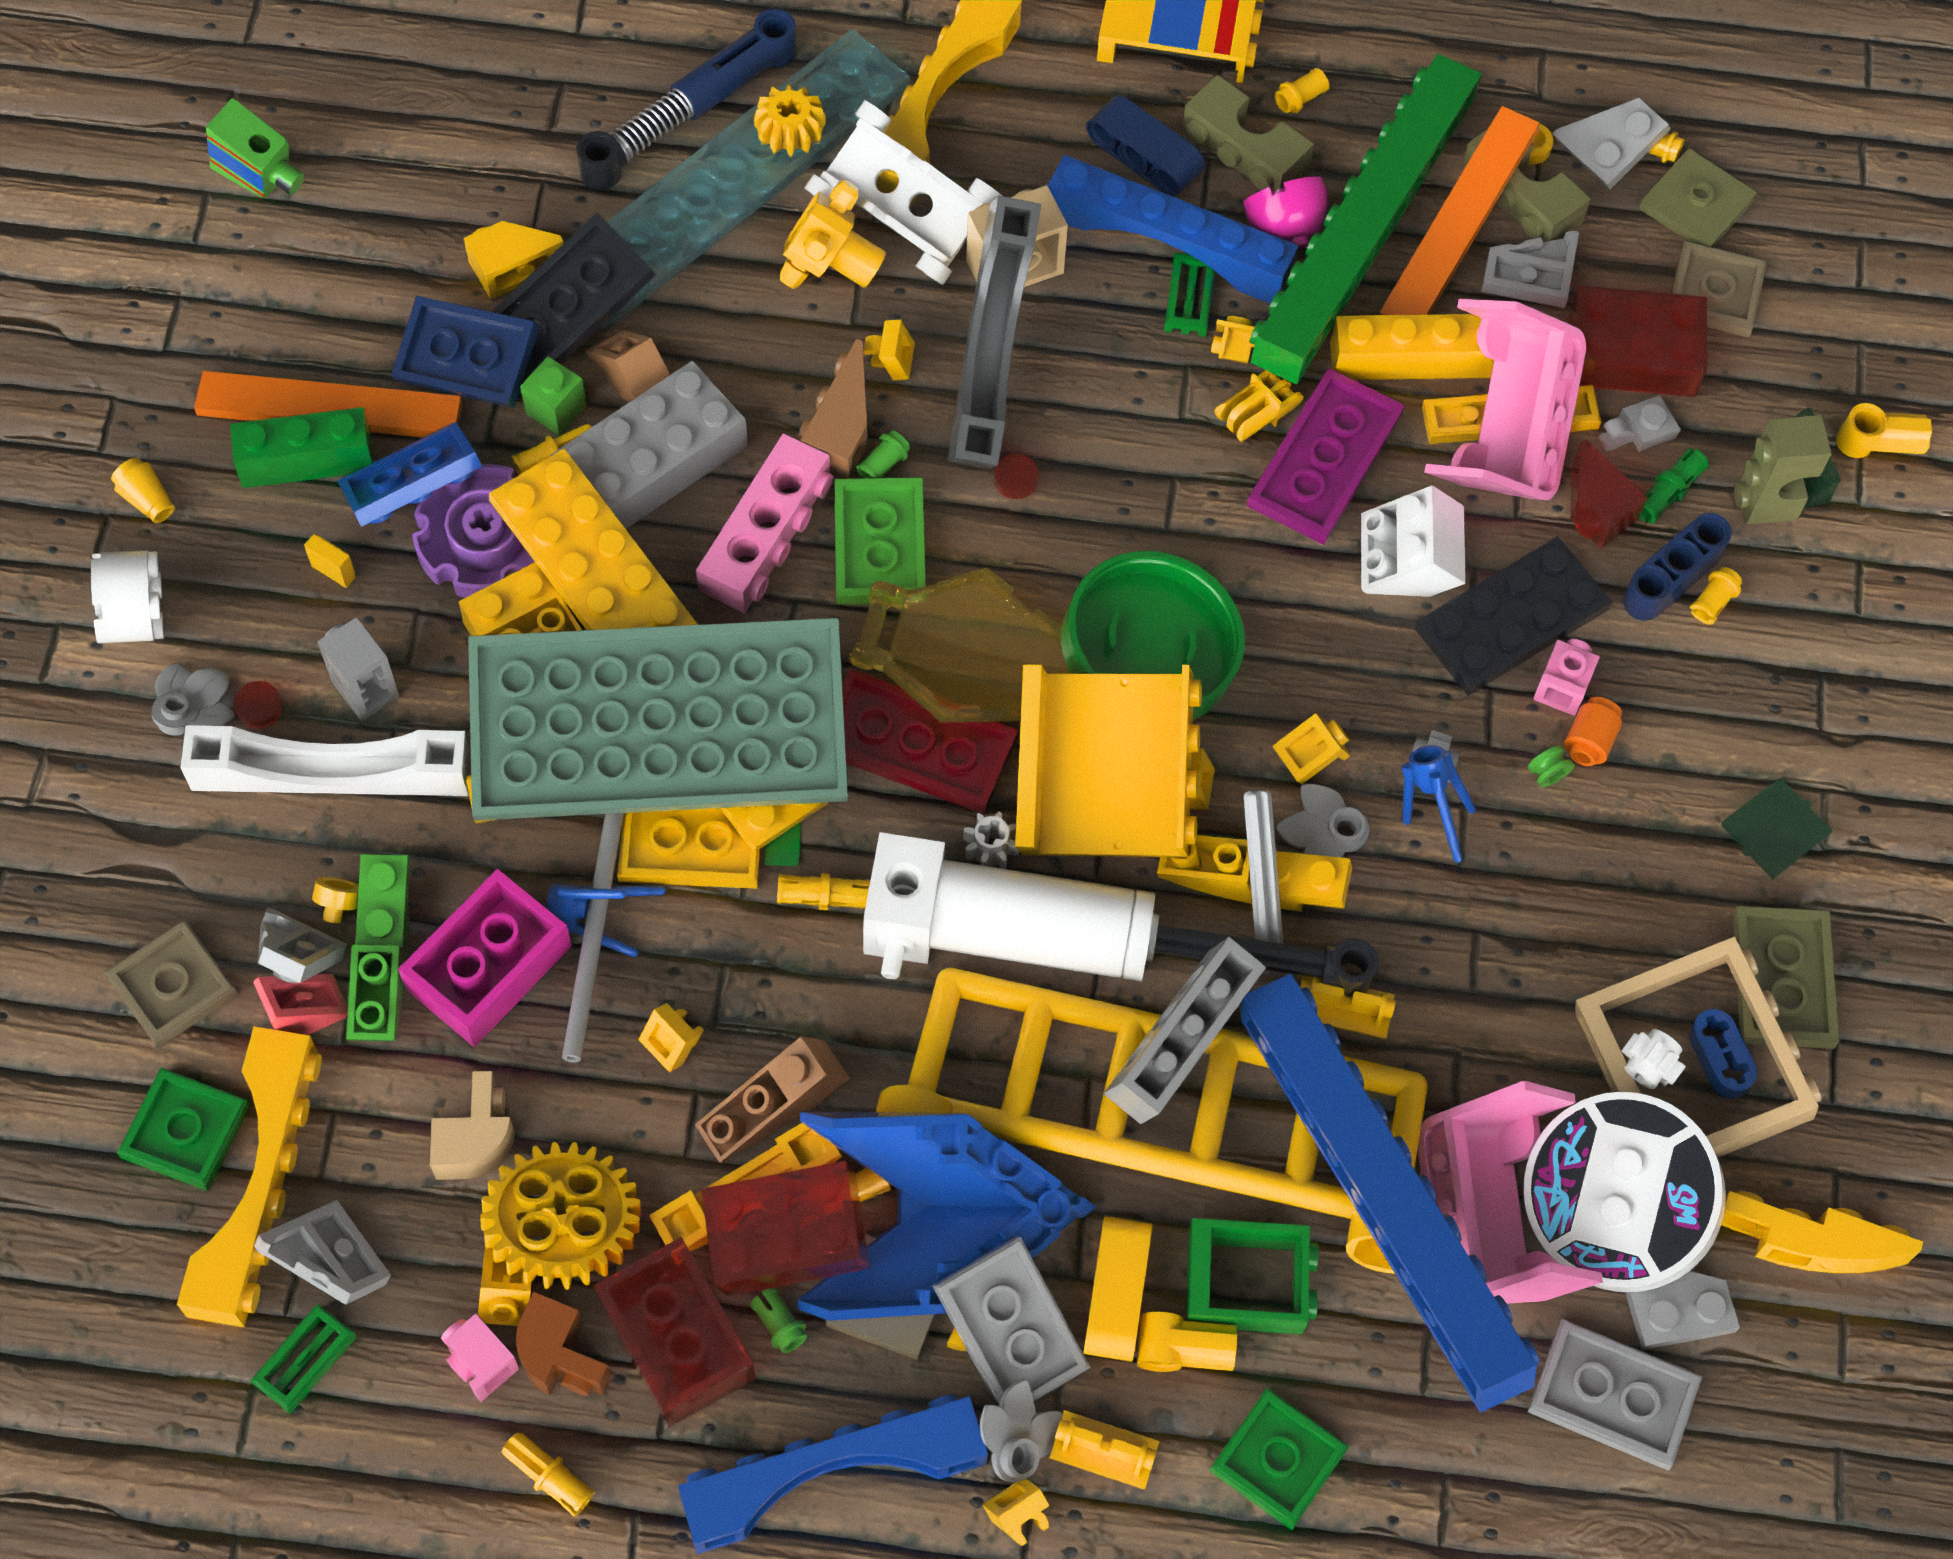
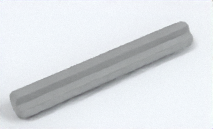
[1244,789,1283,975]

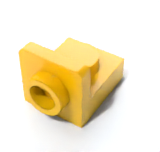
[1272,713,1351,784]
[478,1246,532,1326]

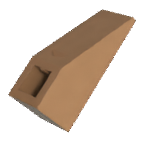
[797,339,867,479]
[694,1036,850,1163]

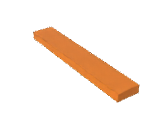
[1379,106,1540,315]
[194,371,463,438]

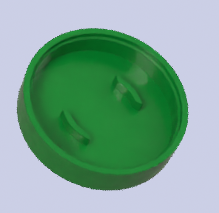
[1061,551,1245,720]

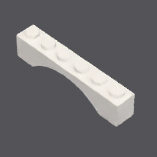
[180,725,471,796]

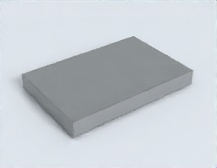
[932,1236,1091,1407]
[1528,1319,1702,1471]

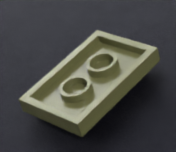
[1733,906,1839,1049]

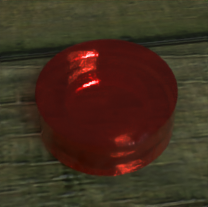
[994,454,1038,499]
[233,681,282,729]

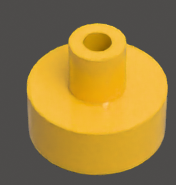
[312,877,359,923]

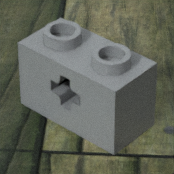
[317,617,400,722]

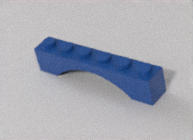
[1047,155,1299,304]
[678,1394,988,1554]

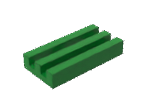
[1164,252,1215,337]
[250,1303,357,1414]

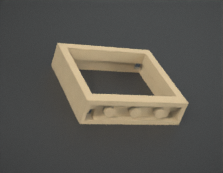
[1575,936,1821,1158]

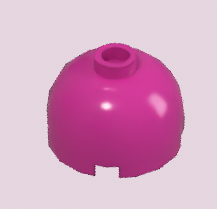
[1243,176,1330,250]

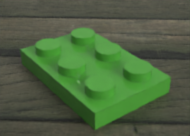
[834,478,926,604]

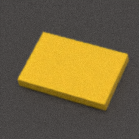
[617,808,760,889]

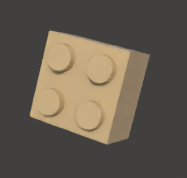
[966,185,1068,287]

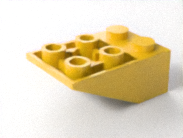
[458,562,582,636]

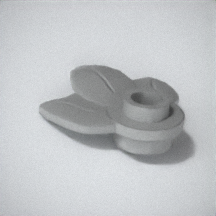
[152,663,236,735]
[1276,784,1369,858]
[980,1380,1063,1482]

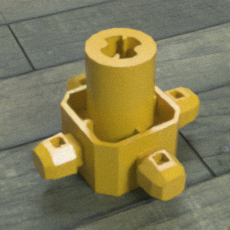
[780,179,886,289]

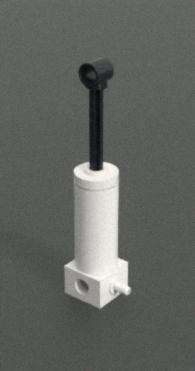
[863,832,1379,997]

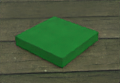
[117,1068,251,1191]
[1209,1388,1349,1530]

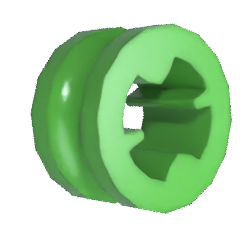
[1527,745,1575,788]

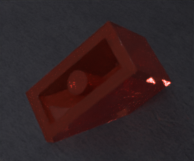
[1570,439,1647,549]

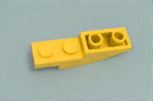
[1157,835,1353,912]
[1721,1191,1923,1273]

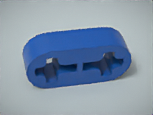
[1689,1009,1757,1099]

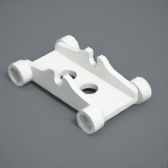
[804,100,1002,285]

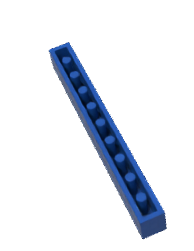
[1240,974,1539,1413]

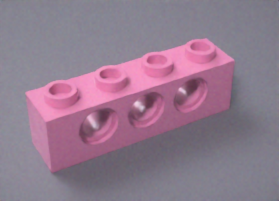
[696,434,833,614]

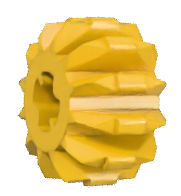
[754,83,826,157]

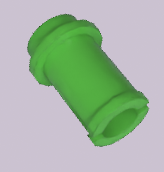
[856,430,910,479]
[750,1287,807,1354]

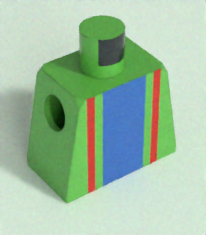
[206,98,305,198]

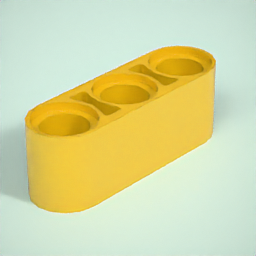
[1083,1216,1152,1362]

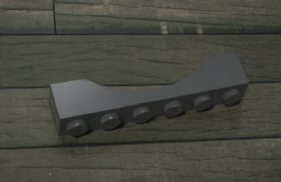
[947,195,1041,469]

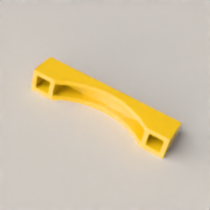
[876,0,1022,207]
[177,1026,322,1327]

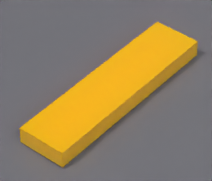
[1422,385,1601,444]

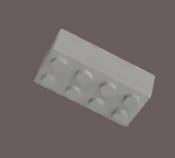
[551,361,748,529]

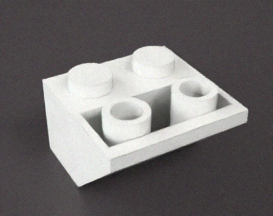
[1361,485,1466,597]

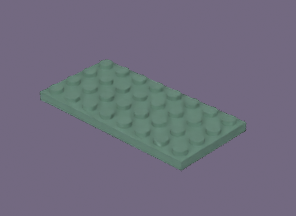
[468,618,848,821]

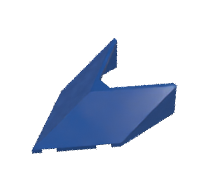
[797,1111,1096,1321]

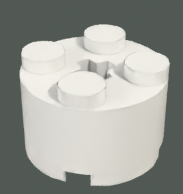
[91,550,164,644]

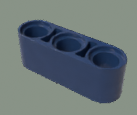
[1086,95,1205,197]
[1623,513,1732,621]

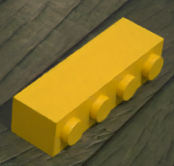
[1330,314,1494,380]

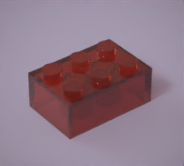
[1568,285,1707,397]
[701,1161,870,1296]
[593,1237,756,1428]

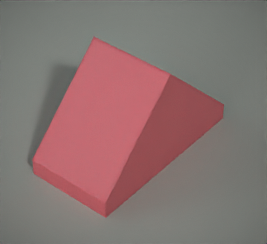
[253,973,348,1035]

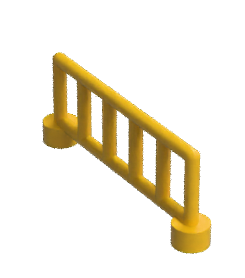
[875,967,1428,1274]

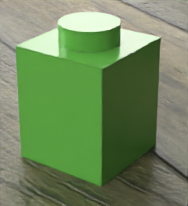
[520,357,587,436]

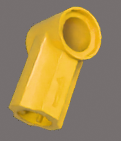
[1836,403,1932,458]
[1137,1312,1237,1372]

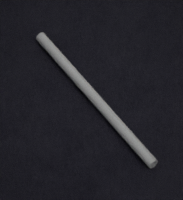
[562,813,624,1063]

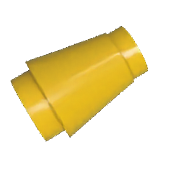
[111,457,175,524]

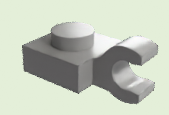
[1598,395,1681,452]

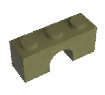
[1182,75,1314,192]
[1462,129,1591,242]
[1734,415,1832,525]

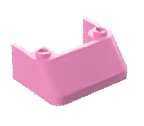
[1424,299,1586,500]
[1418,1081,1603,1303]

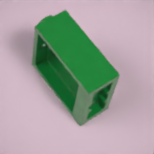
[1185,1218,1318,1334]

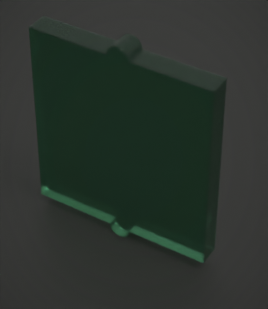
[1721,777,1833,880]

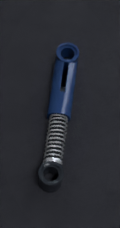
[576,8,797,190]

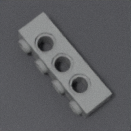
[1103,937,1266,1124]

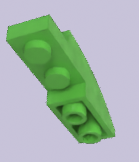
[346,854,411,1042]

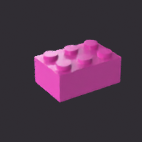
[398,869,572,1048]

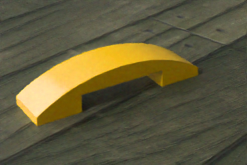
[649,1123,842,1258]

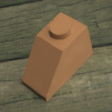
[585,329,670,402]

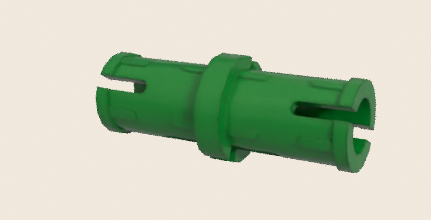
[1633,448,1709,525]

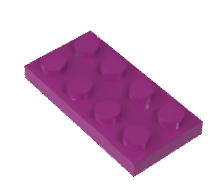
[1247,368,1405,545]

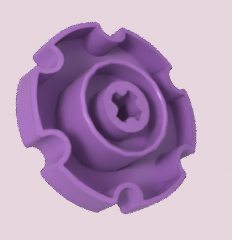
[412,464,535,598]

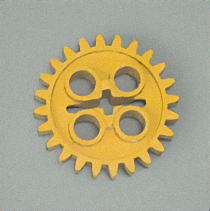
[480,1142,641,1290]

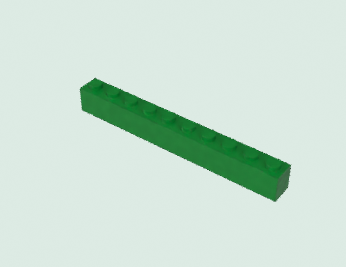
[1249,53,1482,385]

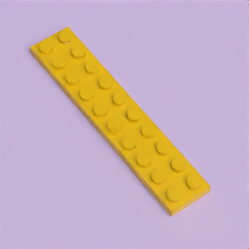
[489,448,828,850]

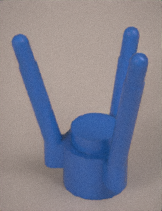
[1401,745,1476,863]
[547,883,666,957]

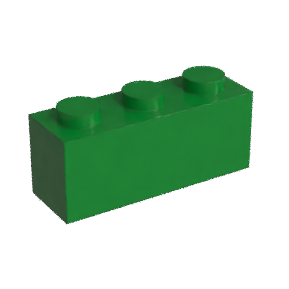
[230,407,374,488]

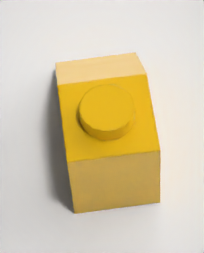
[464,221,564,300]

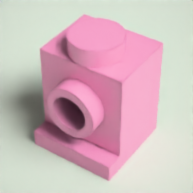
[1533,639,1600,716]
[441,1313,519,1402]

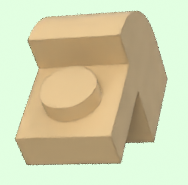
[430,1071,515,1180]

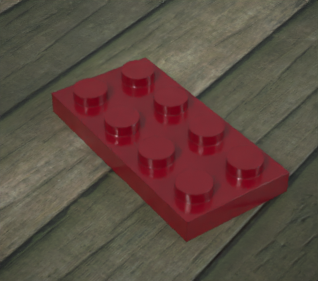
[842,669,1018,815]

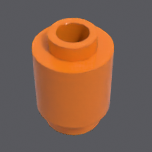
[1564,697,1622,766]

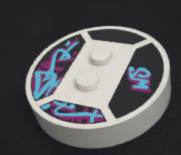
[1524,1092,1726,1292]

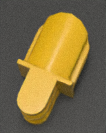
[1214,370,1304,443]

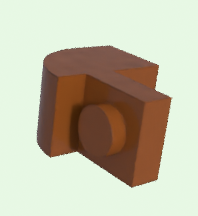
[516,1292,612,1396]

